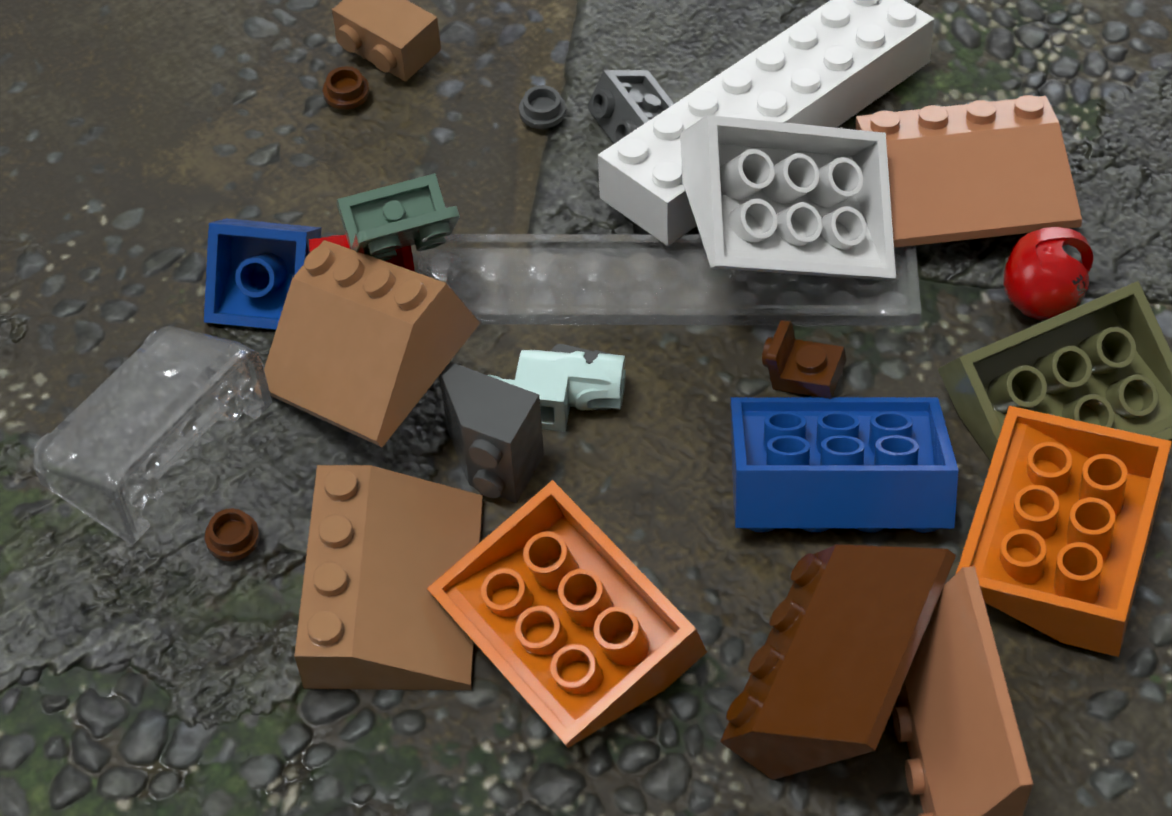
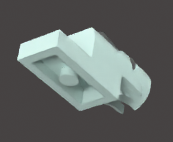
[488,344,626,432]

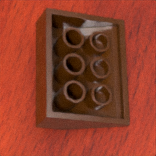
[720,544,956,780]

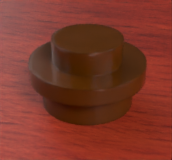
[323,66,369,110]
[205,508,260,561]

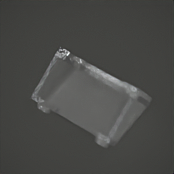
[33,326,272,545]

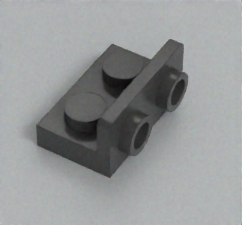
[588,70,674,144]

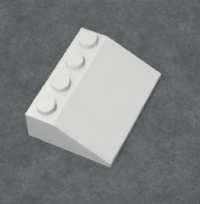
[680,115,896,281]

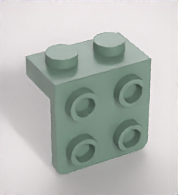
[336,173,460,261]

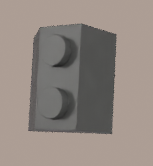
[439,362,544,503]

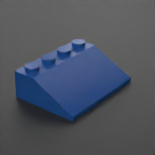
[730,397,959,533]

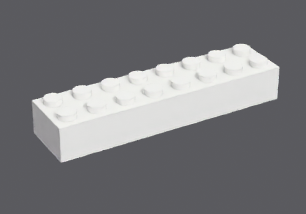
[598,0,935,246]

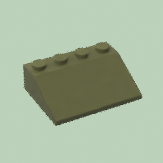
[938,281,1172,461]

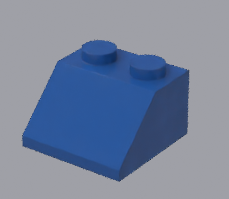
[204,218,322,330]

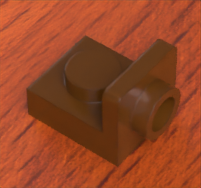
[762,320,847,399]

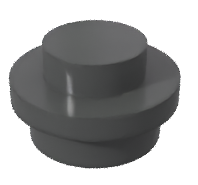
[519,85,566,129]

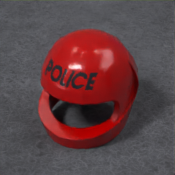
[1004,227,1094,321]

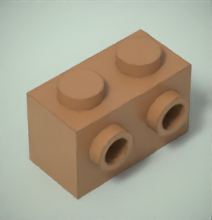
[332,0,441,82]

